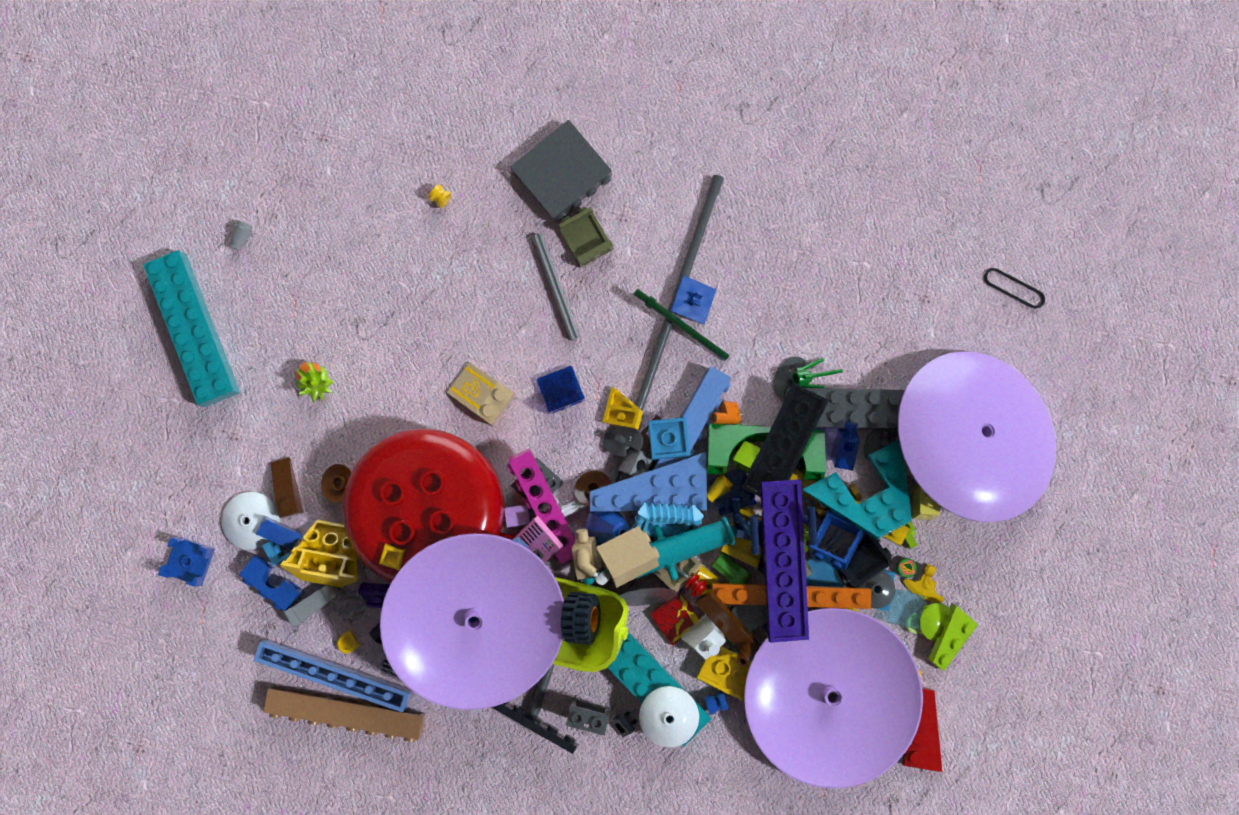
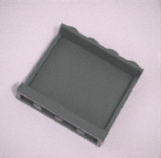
[510,120,612,223]

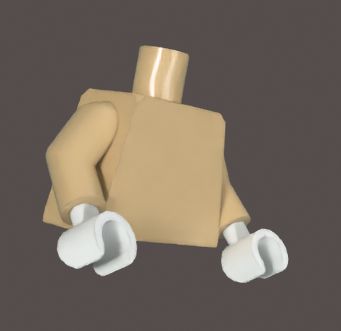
[572,529,610,585]

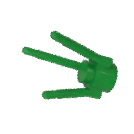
[792,358,843,388]

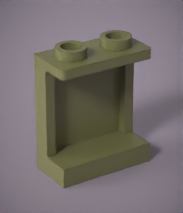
[558,207,614,268]

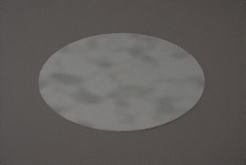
[619,588,677,606]

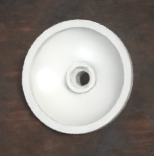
[222,492,280,550]
[639,686,699,747]

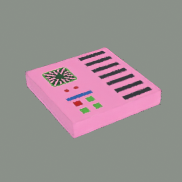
[516,516,564,563]

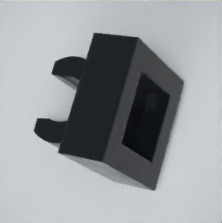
[610,711,637,737]

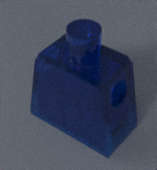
[831,421,860,471]

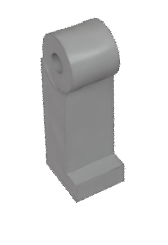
[284,585,342,627]

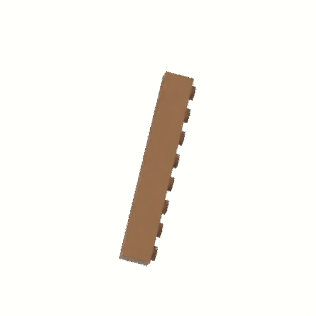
[263,686,426,742]

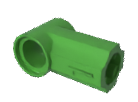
[711,553,752,584]

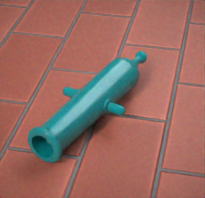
[583,517,735,585]

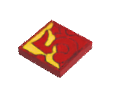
[650,591,701,646]

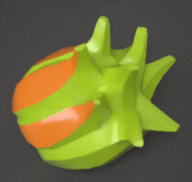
[295,362,333,402]

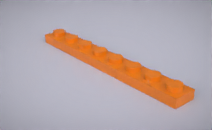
[712,583,872,609]

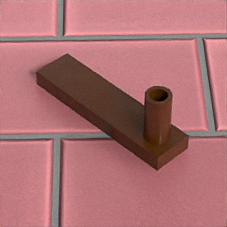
[695,590,761,666]

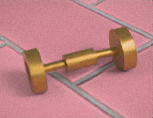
[812,482,862,522]

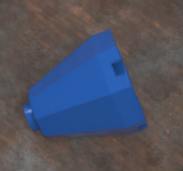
[584,511,630,546]

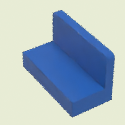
[256,516,302,550]

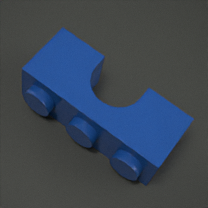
[239,556,304,611]

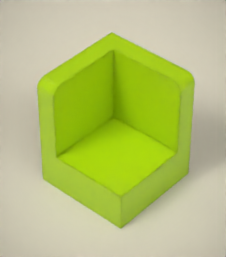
[733,441,760,474]

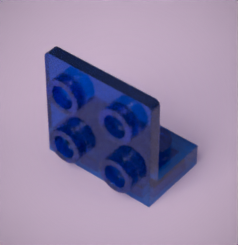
[537,366,586,415]

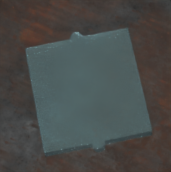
[887,589,925,630]

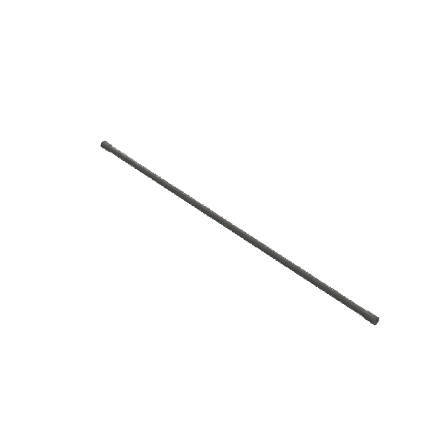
[527,175,724,717]

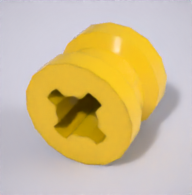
[428,184,452,208]

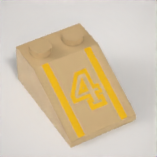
[447,362,516,426]

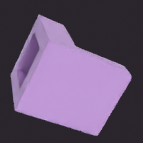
[504,505,531,527]

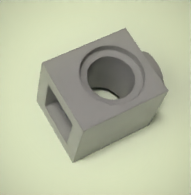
[618,449,653,477]

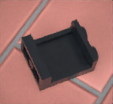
[832,531,893,588]

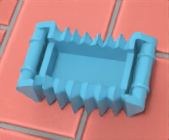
[632,502,704,540]

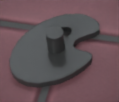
[774,357,806,398]
[603,426,643,457]
[864,429,898,461]

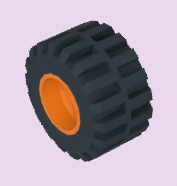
[561,592,601,645]

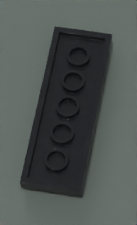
[742,383,829,497]

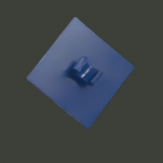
[670,275,717,325]

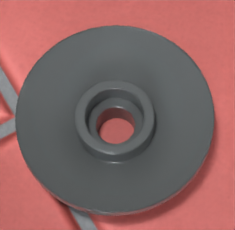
[858,571,895,609]

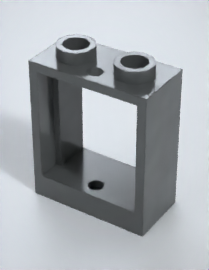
[566,699,610,736]

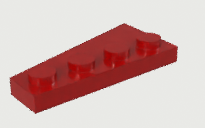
[902,688,943,772]

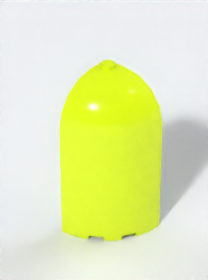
[553,577,629,672]

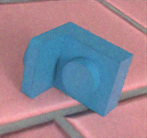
[262,542,291,566]

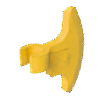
[903,564,944,602]

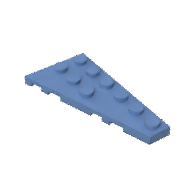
[589,452,707,511]

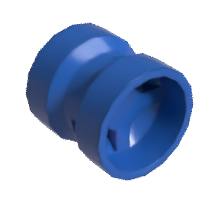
[704,691,729,715]

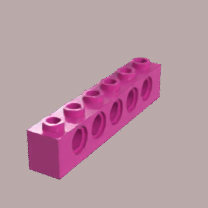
[507,448,576,564]

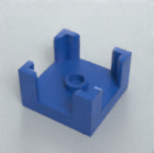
[158,537,215,587]

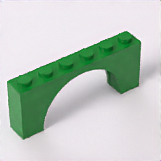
[707,424,826,481]

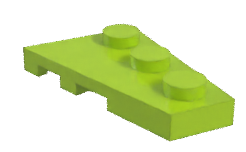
[928,603,978,671]

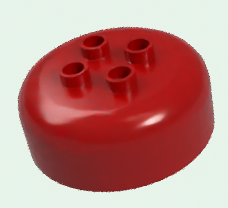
[342,428,505,582]

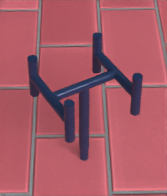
[731,498,818,555]

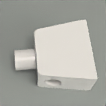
[681,614,726,659]

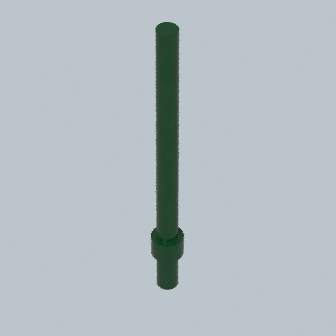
[633,288,730,361]

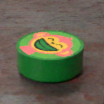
[896,558,917,578]

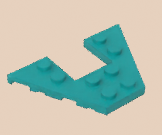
[802,440,912,540]

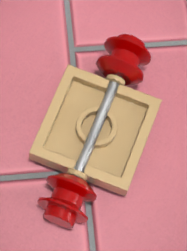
[649,536,706,596]

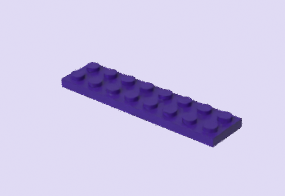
[760,479,809,643]

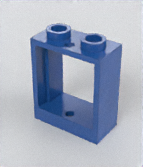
[809,509,865,570]

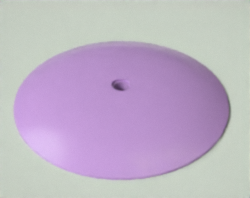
[898,352,1056,522]
[380,533,564,710]
[744,608,923,788]

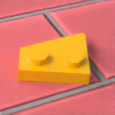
[602,387,643,430]

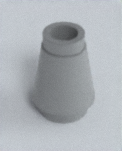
[230,220,253,250]

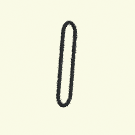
[984,268,1045,308]

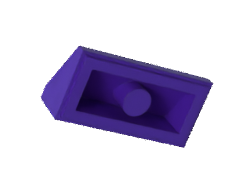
[358,582,390,608]

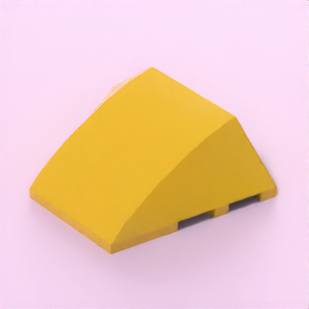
[280,519,358,587]

